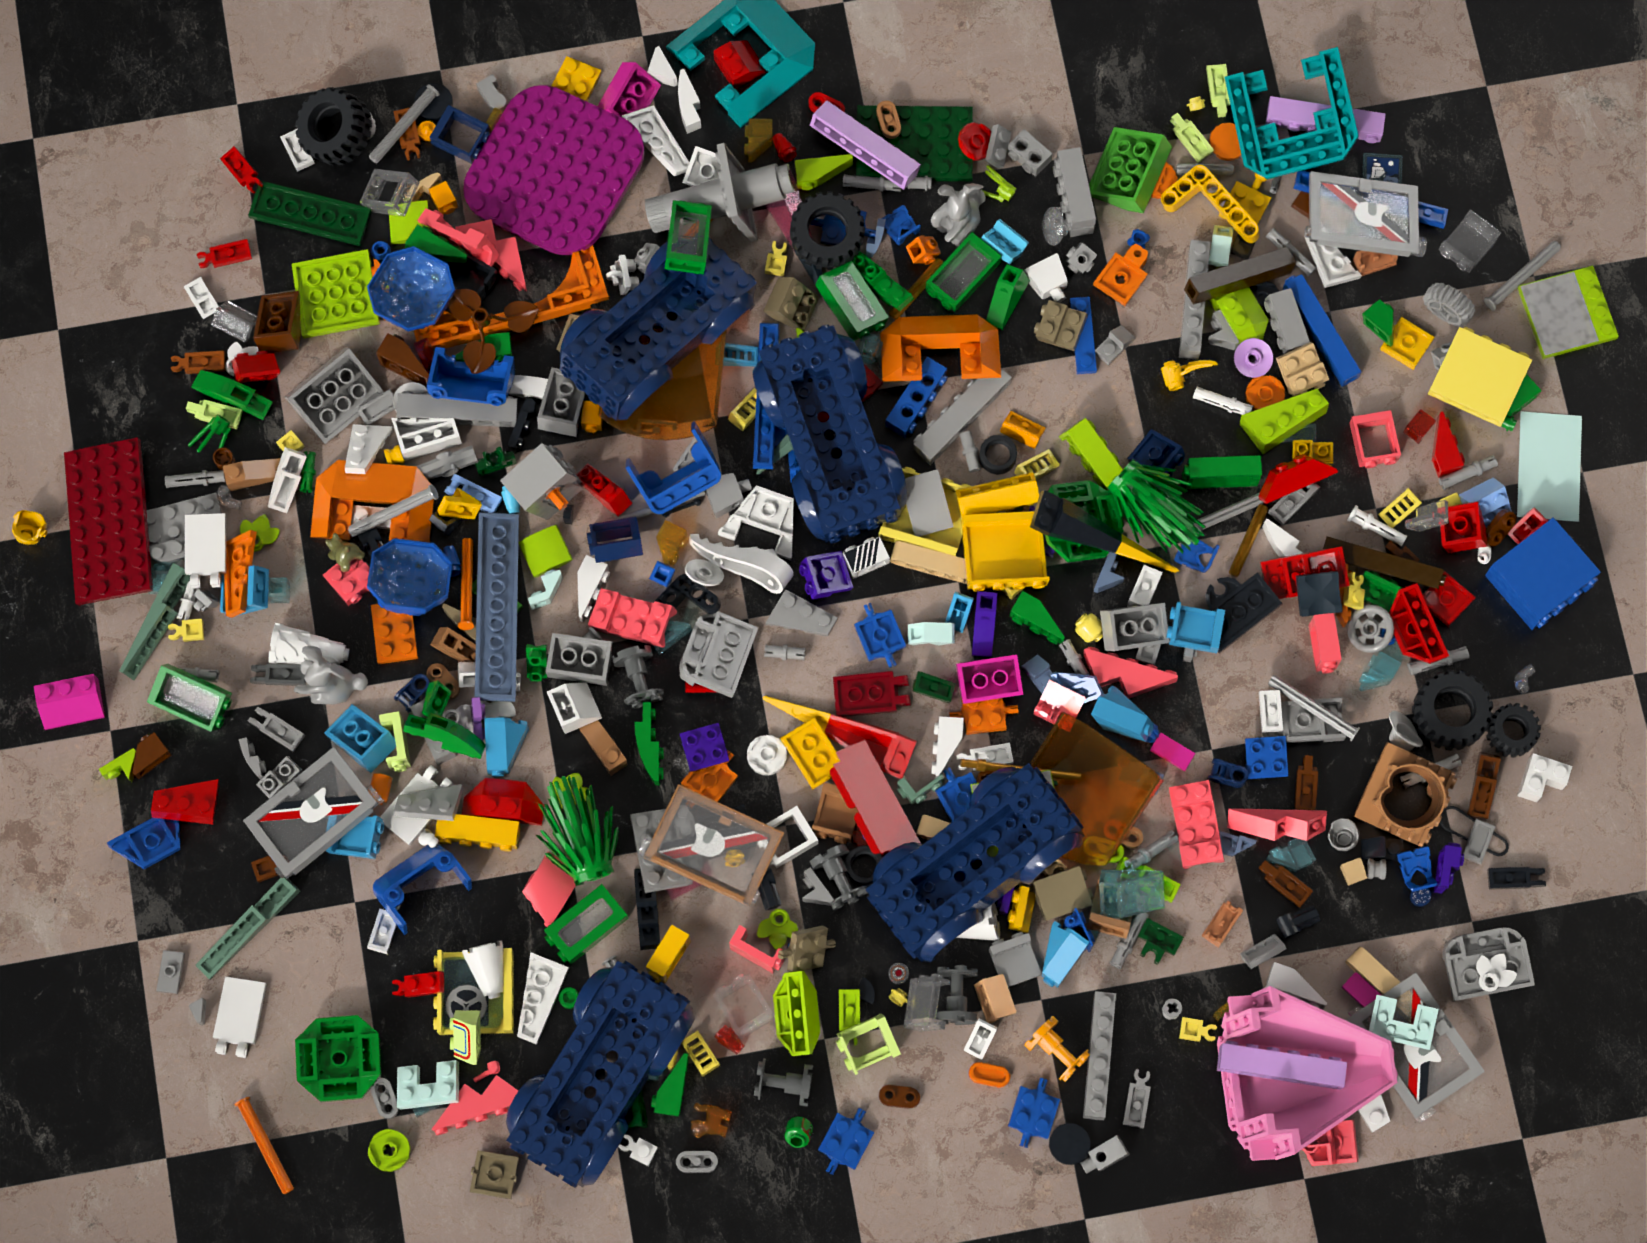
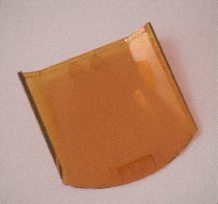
[598,328,727,441]
[1030,712,1164,866]

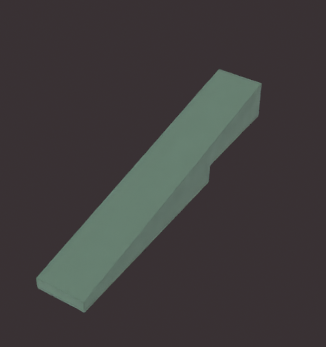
[119,563,191,680]
[195,876,301,980]

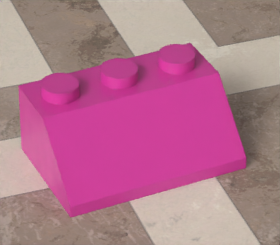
[598,62,661,117]
[956,655,1023,704]
[34,674,105,730]

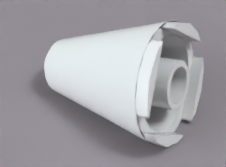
[956,902,1000,941]
[462,940,503,999]

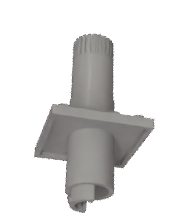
[645,143,794,242]

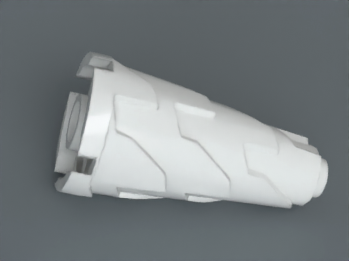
[269,623,349,664]

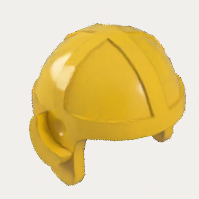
[12,510,48,545]

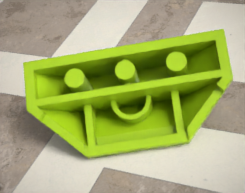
[1209,287,1268,344]
[773,971,821,1056]

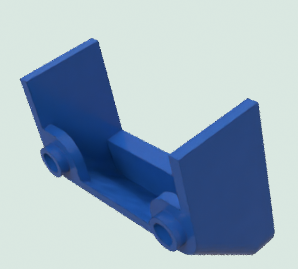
[625,421,721,514]
[373,843,472,935]

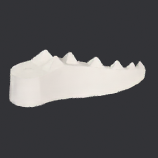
[689,533,793,594]

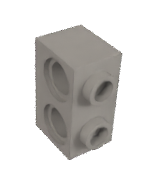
[1007,129,1053,177]

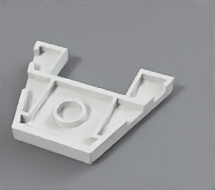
[718,485,794,561]

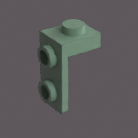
[896,774,944,805]

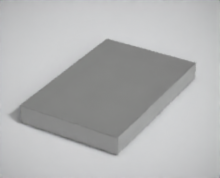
[905,469,954,537]

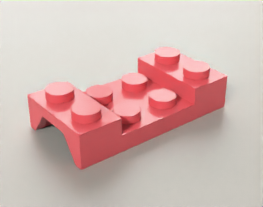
[417,208,500,266]
[588,588,677,648]
[1169,780,1225,869]

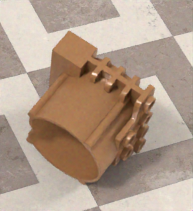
[1353,742,1457,847]

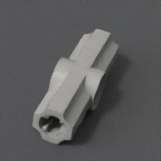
[417,445,478,481]

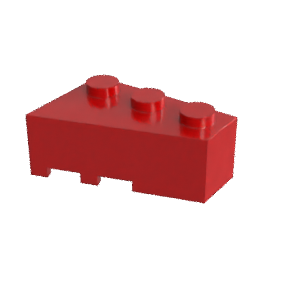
[151,779,219,825]

